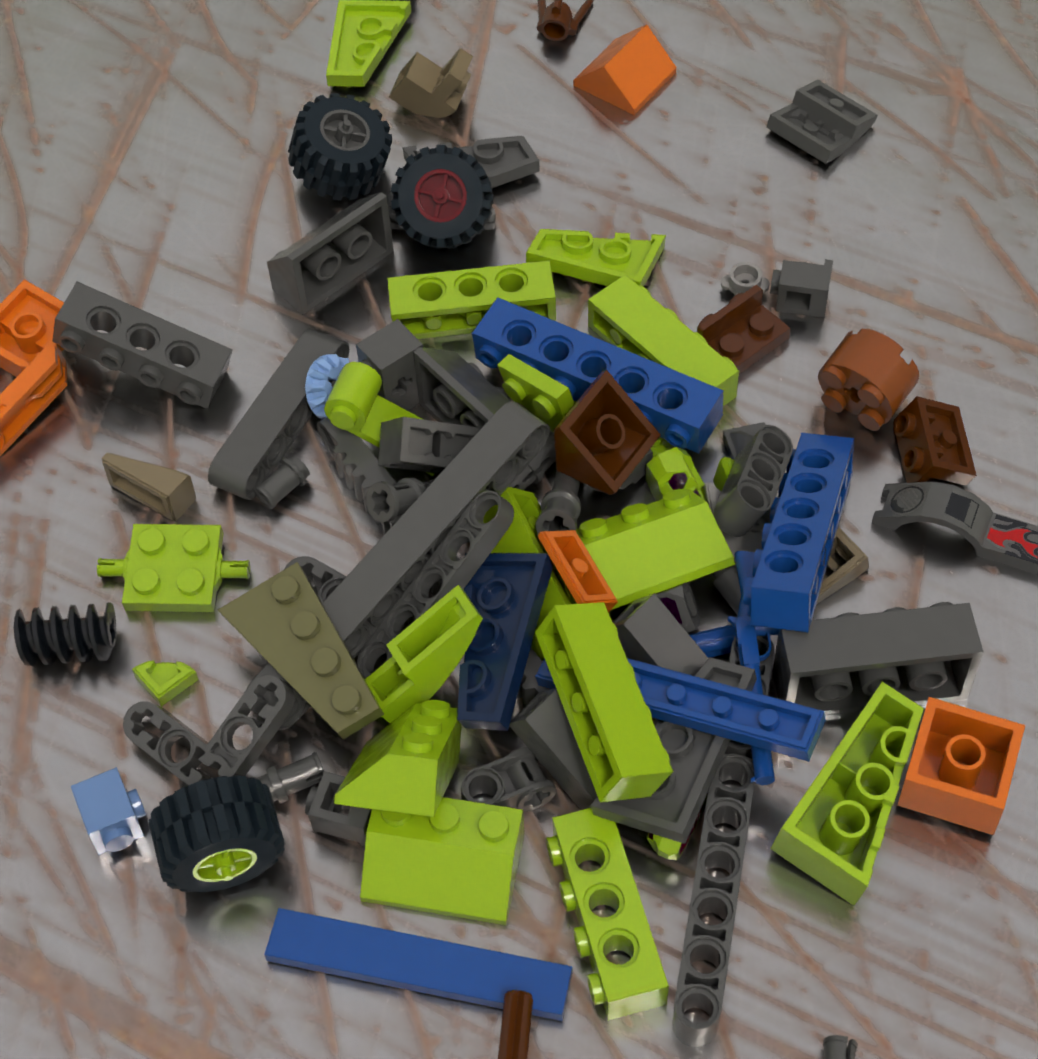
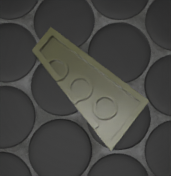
[218,562,384,739]

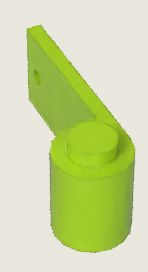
[324,362,435,476]

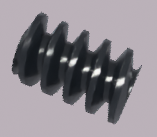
[13,602,117,666]

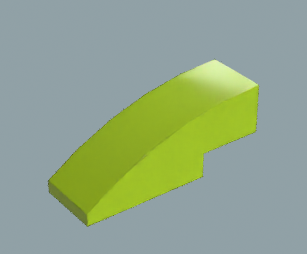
[365,585,483,723]

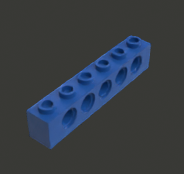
[472,297,723,454]
[743,433,854,632]

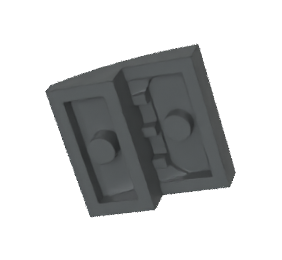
[766,79,878,164]

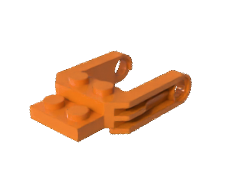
[0,279,68,456]

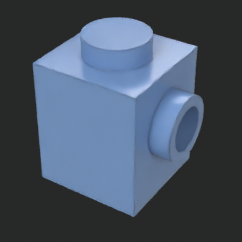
[70,767,146,855]

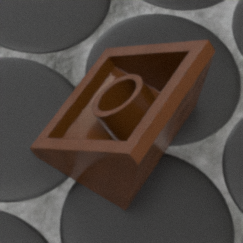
[554,370,661,495]

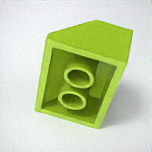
[576,489,735,610]
[334,700,462,817]
[360,797,525,925]

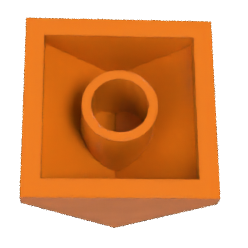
[573,24,676,115]

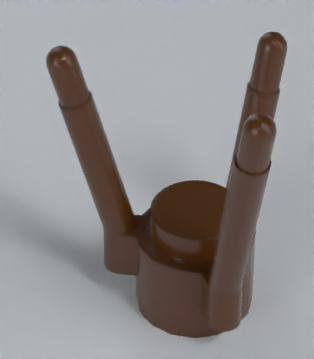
[537,0,594,41]

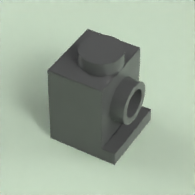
[770,259,833,318]
[305,771,372,847]

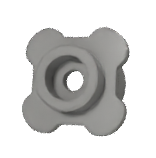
[721,262,770,295]

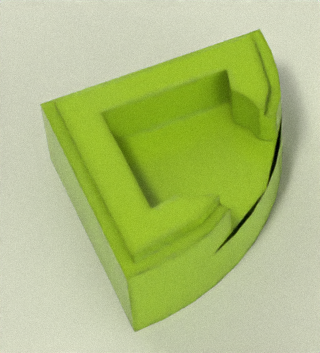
[132,660,199,707]

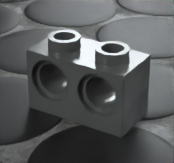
[378,417,481,474]

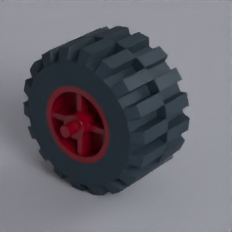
[391,145,494,249]

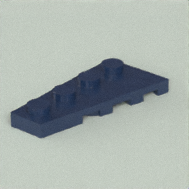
[457,553,554,731]

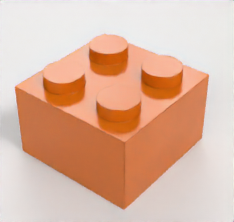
[897,697,1025,835]

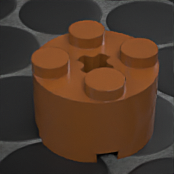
[818,329,919,431]

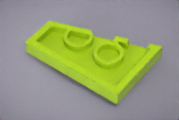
[526,229,666,286]

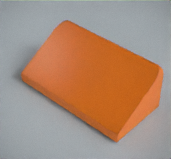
[538,530,618,613]

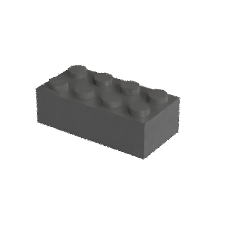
[772,602,984,715]

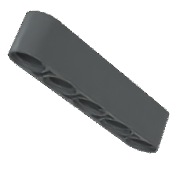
[208,328,349,500]

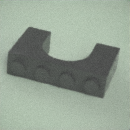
[509,593,709,810]

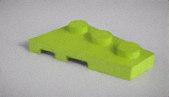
[326,0,411,87]

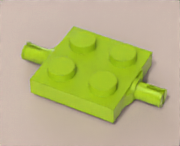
[97,524,251,612]

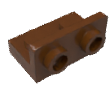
[697,285,791,375]
[893,396,977,486]

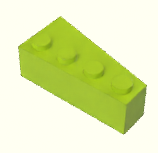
[770,682,924,906]

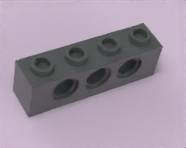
[52,281,233,409]

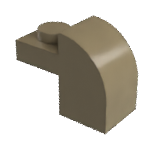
[389,48,473,118]

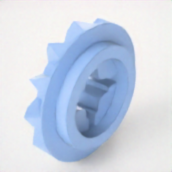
[305,354,349,420]

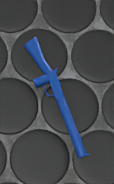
[728,551,779,785]

